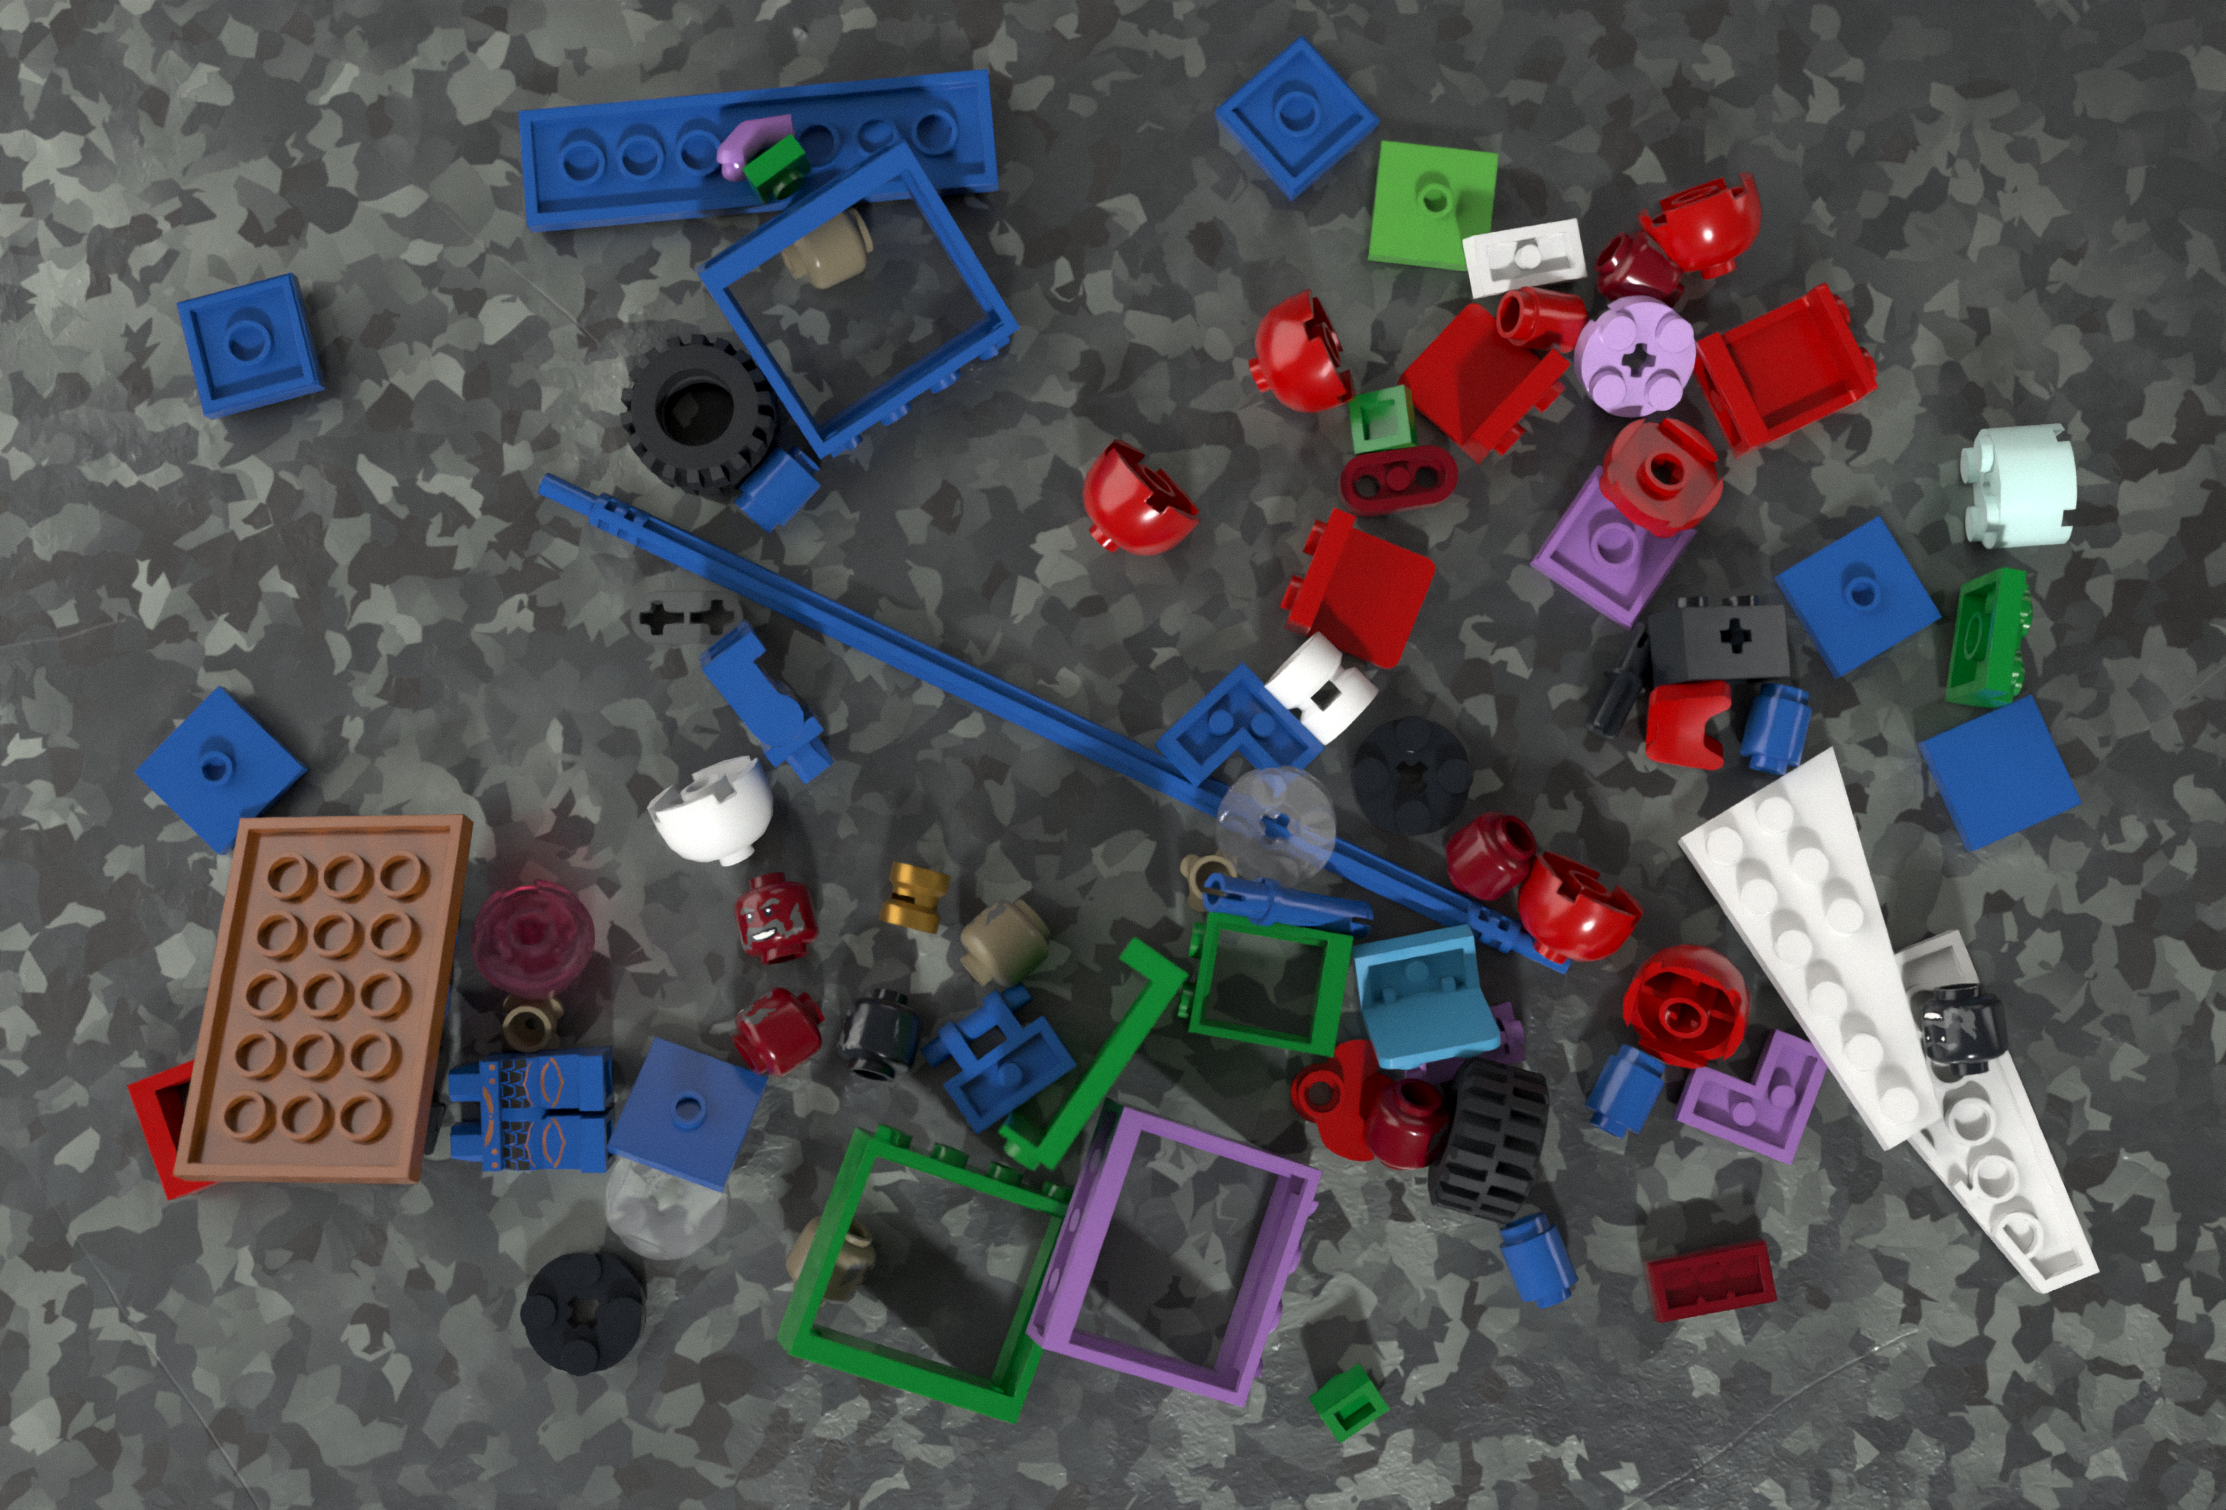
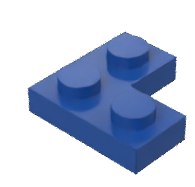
[1154,662,1325,792]

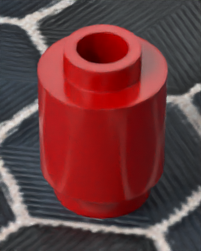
[1496,286,1589,353]

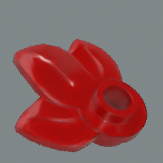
[1290,1039,1395,1162]

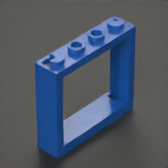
[694,138,1020,459]

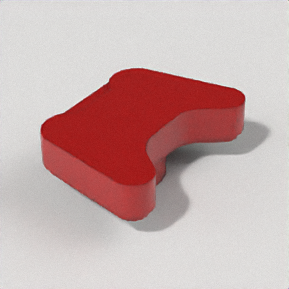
[1645,680,1731,770]

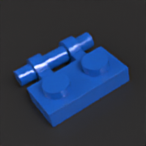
[920,982,1077,1135]

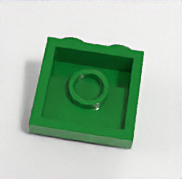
[1944,567,2033,709]

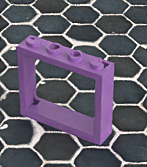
[1026,1097,1323,1408]

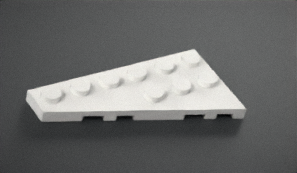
[1678,746,1942,1151]
[1894,929,2100,1294]

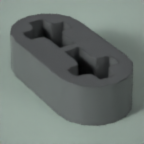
[630,591,748,648]

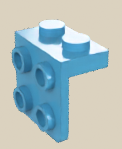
[1351,924,1501,1070]

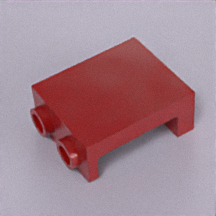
[1692,282,1878,460]

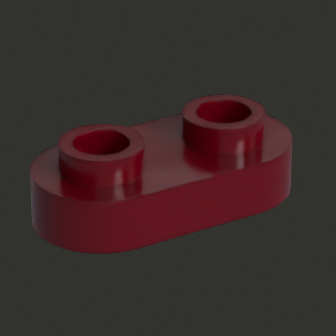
[1338,445,1458,516]

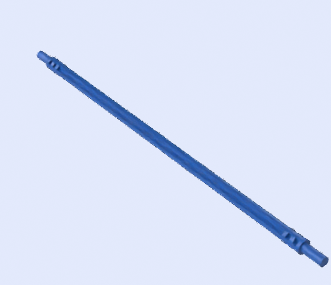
[538,473,1572,975]

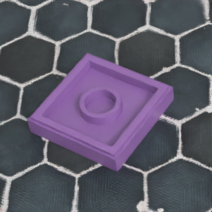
[1529,465,1697,631]

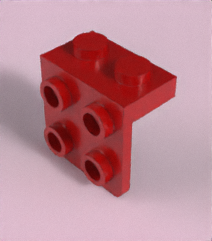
[1397,303,1571,465]
[1280,507,1435,669]

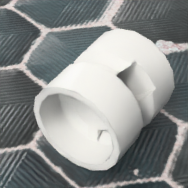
[1264,631,1379,745]

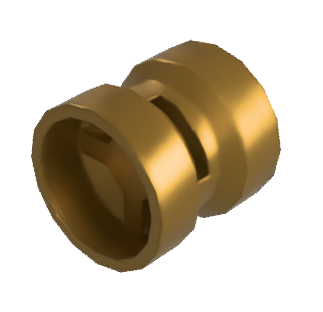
[878,861,951,934]

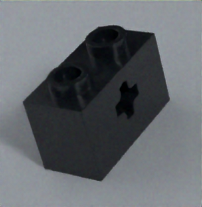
[1648,595,1791,688]

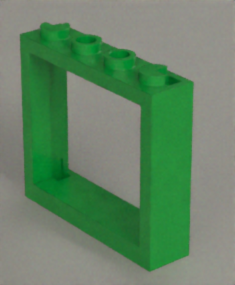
[776,1123,1074,1424]

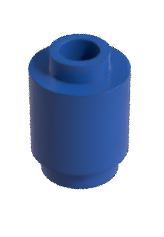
[734,445,821,534]
[1740,683,1812,775]
[1584,1044,1666,1139]
[1499,1212,1578,1309]

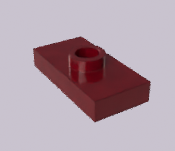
[1642,1238,1778,1323]

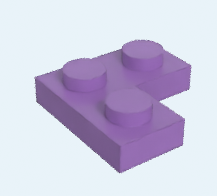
[1672,1028,1828,1165]

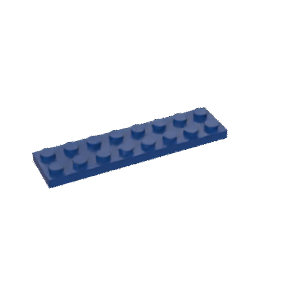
[518,69,999,233]

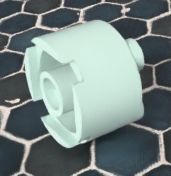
[1960,423,2077,549]

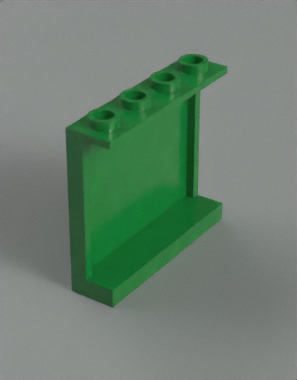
[998,937,1189,1171]

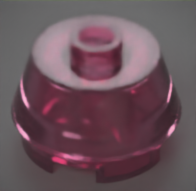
[471,879,595,1000]

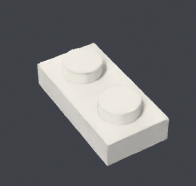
[1462,218,1588,299]

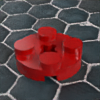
[1599,418,1723,539]

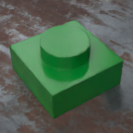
[742,134,812,205]
[1348,385,1418,456]
[1308,1363,1390,1444]

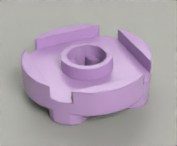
[1574,295,1696,418]

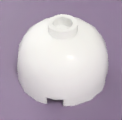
[647,756,774,866]

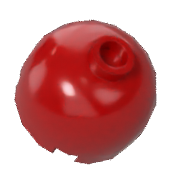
[1637,172,1763,280]
[1248,288,1356,413]
[1082,439,1201,556]
[1517,851,1644,964]
[1623,943,1751,1069]

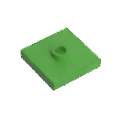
[1367,140,1499,272]

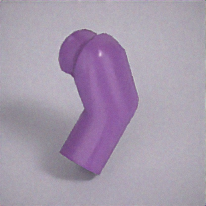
[717,114,796,182]

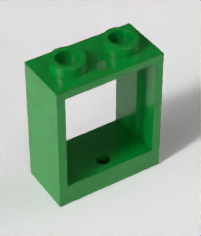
[1177,911,1354,1057]

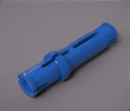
[1202,873,1373,939]

